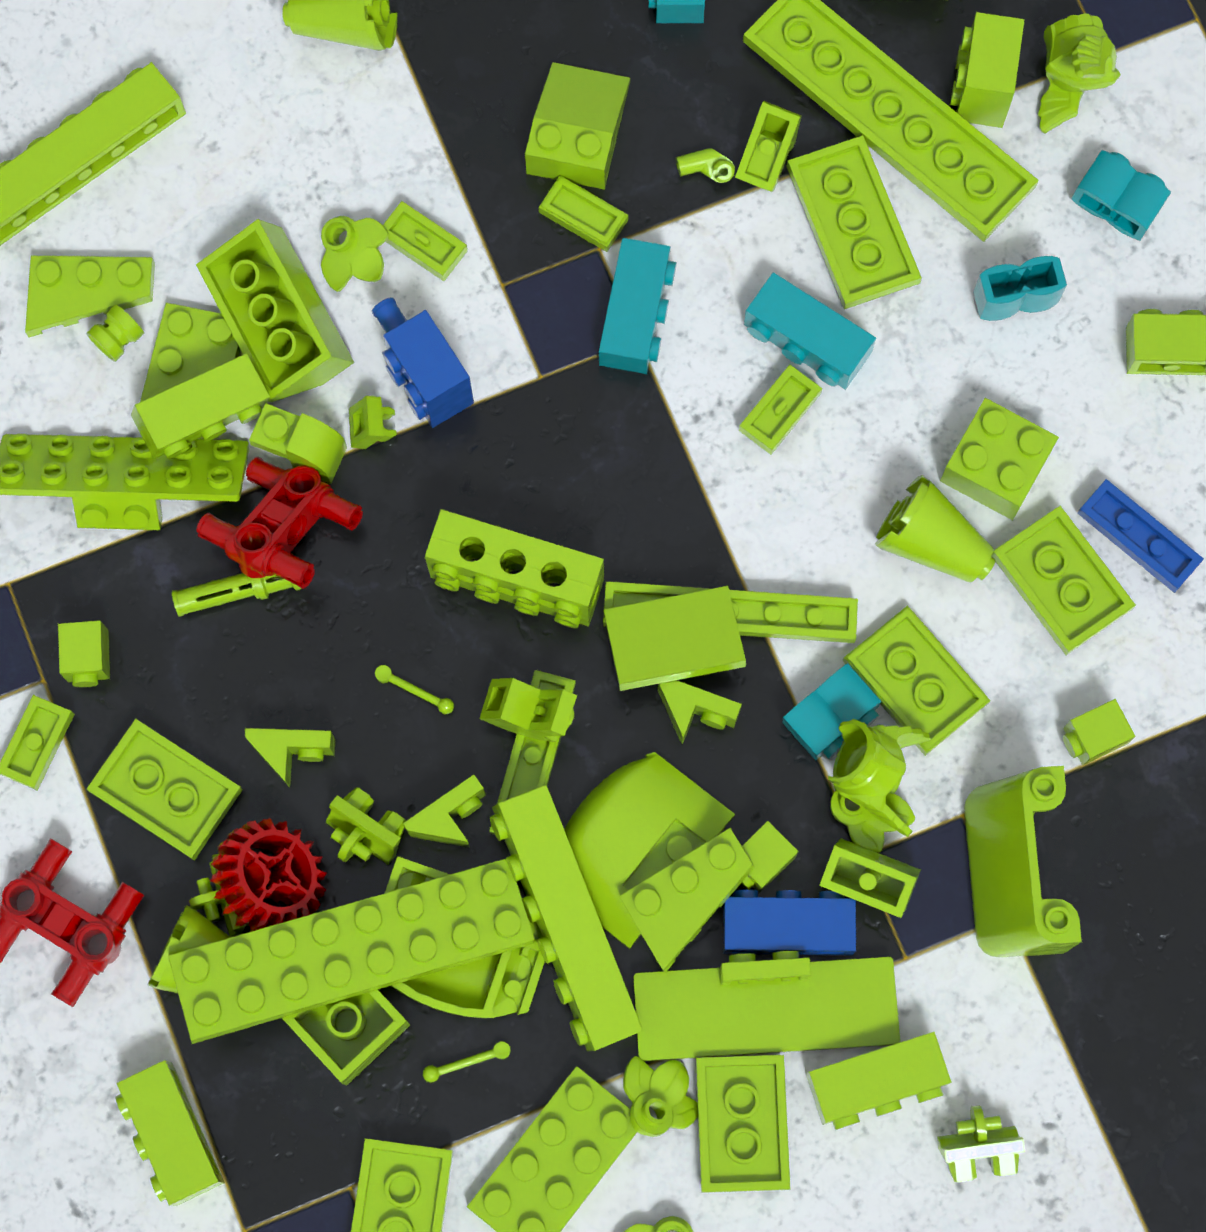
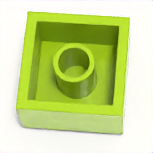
[950,12,1025,128]
[940,398,1059,521]
[282,990,410,1086]

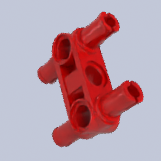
[196,457,363,589]
[0,838,144,1007]

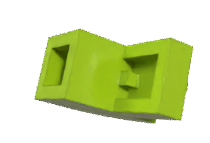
[249,403,347,484]
[479,678,577,742]

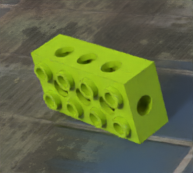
[425,509,604,628]

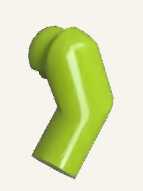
[675,148,735,183]

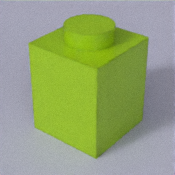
[58,621,110,687]
[1063,699,1136,766]
[740,821,799,893]

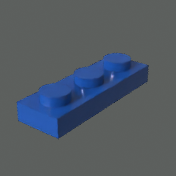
[1077,479,1204,593]

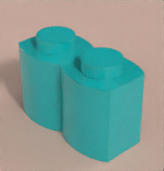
[1071,150,1171,241]
[973,256,1067,321]
[782,663,881,761]

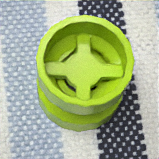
[86,304,145,362]

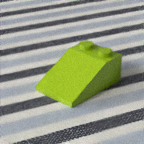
[525,62,630,190]

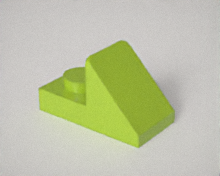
[735,101,801,192]
[658,680,742,744]
[245,728,335,787]
[403,775,486,847]

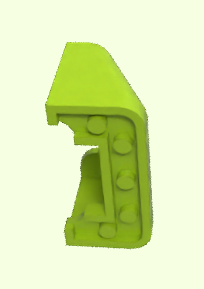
[964,766,1082,957]

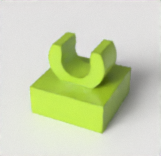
[349,396,397,449]

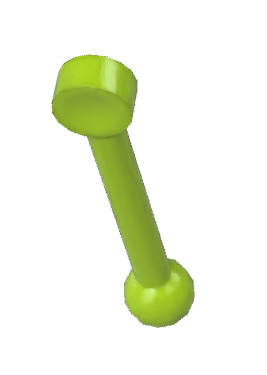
[375,665,454,714]
[422,1041,511,1083]

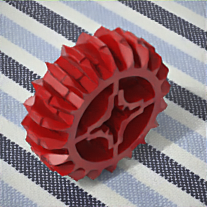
[209,818,327,932]

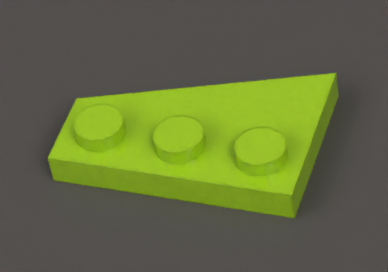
[25,255,155,338]
[619,828,754,973]

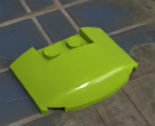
[564,752,735,949]
[384,856,545,1018]

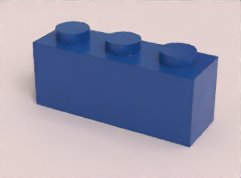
[723,890,856,956]

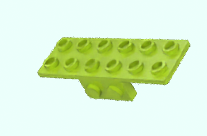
[0,434,249,530]
[634,951,900,1061]

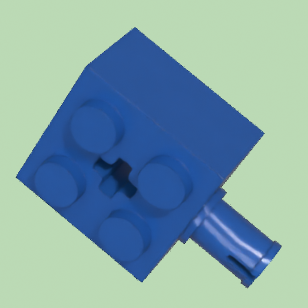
[372,297,474,428]

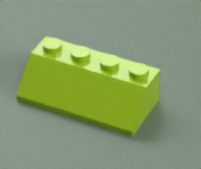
[196,219,355,403]

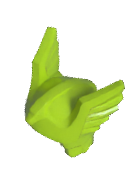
[1038,13,1121,134]
[828,719,931,837]

